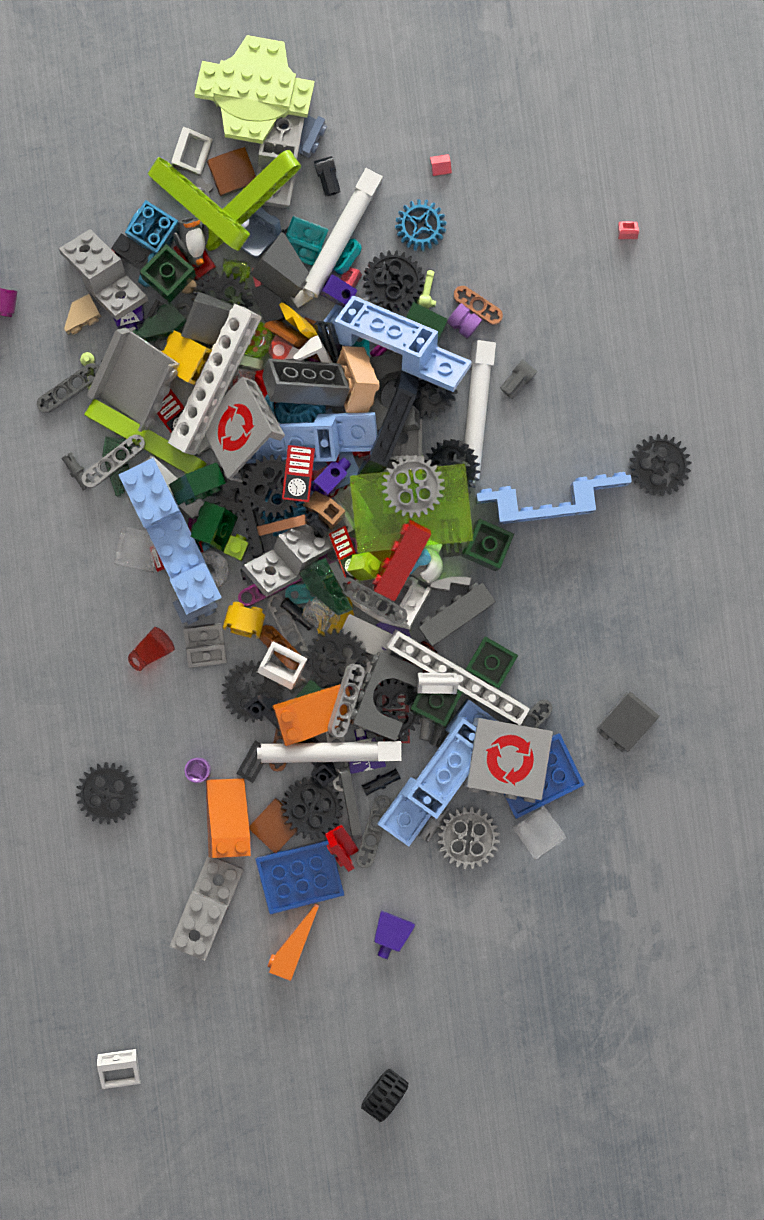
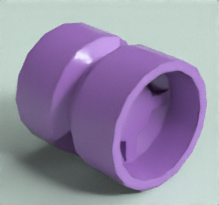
[448,303,482,339]
[184,758,211,783]

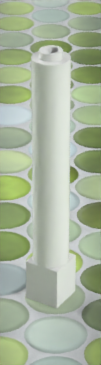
[302,168,383,299]
[461,340,496,483]
[257,741,402,763]

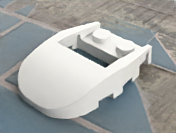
[347,576,431,630]

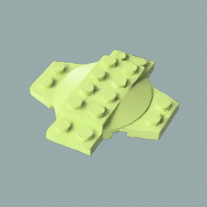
[195,35,315,144]

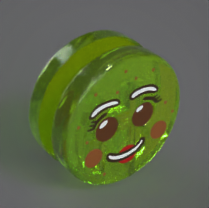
[244,322,273,358]

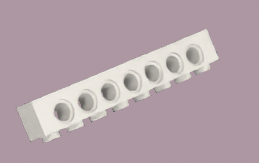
[168,304,262,455]
[386,629,530,725]

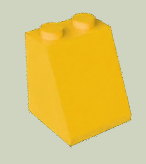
[161,330,212,385]

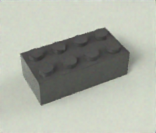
[262,359,350,406]
[418,582,496,647]

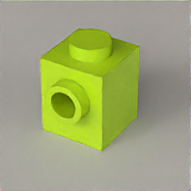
[223,534,250,561]
[347,552,381,581]

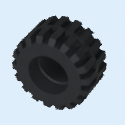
[361,1069,409,1122]

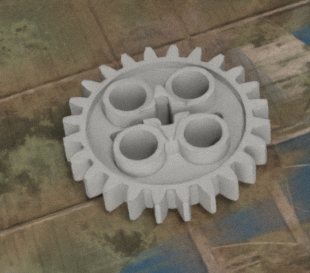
[382,455,445,518]
[437,807,500,869]

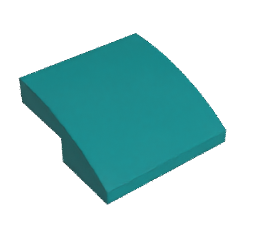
[286,216,329,266]

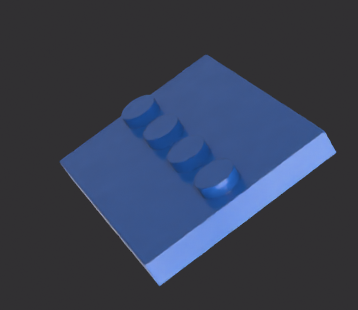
[504,733,585,819]
[255,840,344,914]

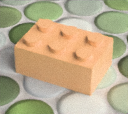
[337,346,379,413]

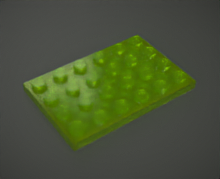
[350,464,473,553]

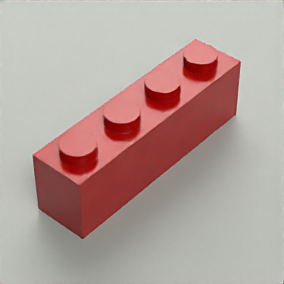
[372,520,431,601]

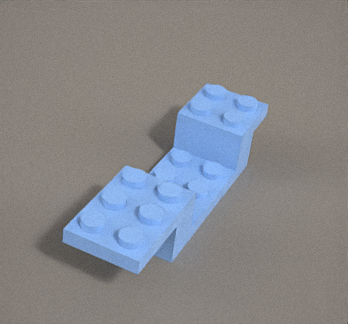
[324,296,471,392]
[246,412,378,463]
[119,458,222,615]
[476,472,632,525]
[377,699,497,846]

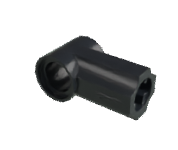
[314,156,341,197]

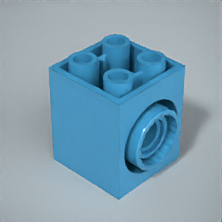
[125,200,179,254]

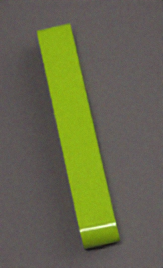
[205,150,301,251]
[148,157,250,251]
[84,399,207,474]

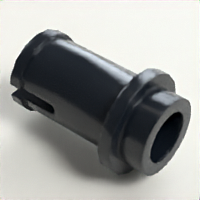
[305,512,329,535]

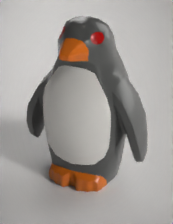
[174,218,209,268]

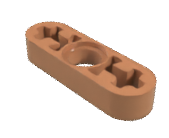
[454,286,503,325]
[257,514,307,536]

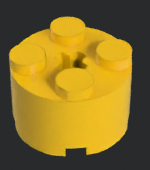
[222,602,265,638]

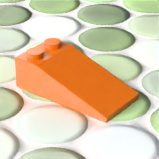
[272,684,351,746]
[206,778,251,858]
[267,904,319,981]

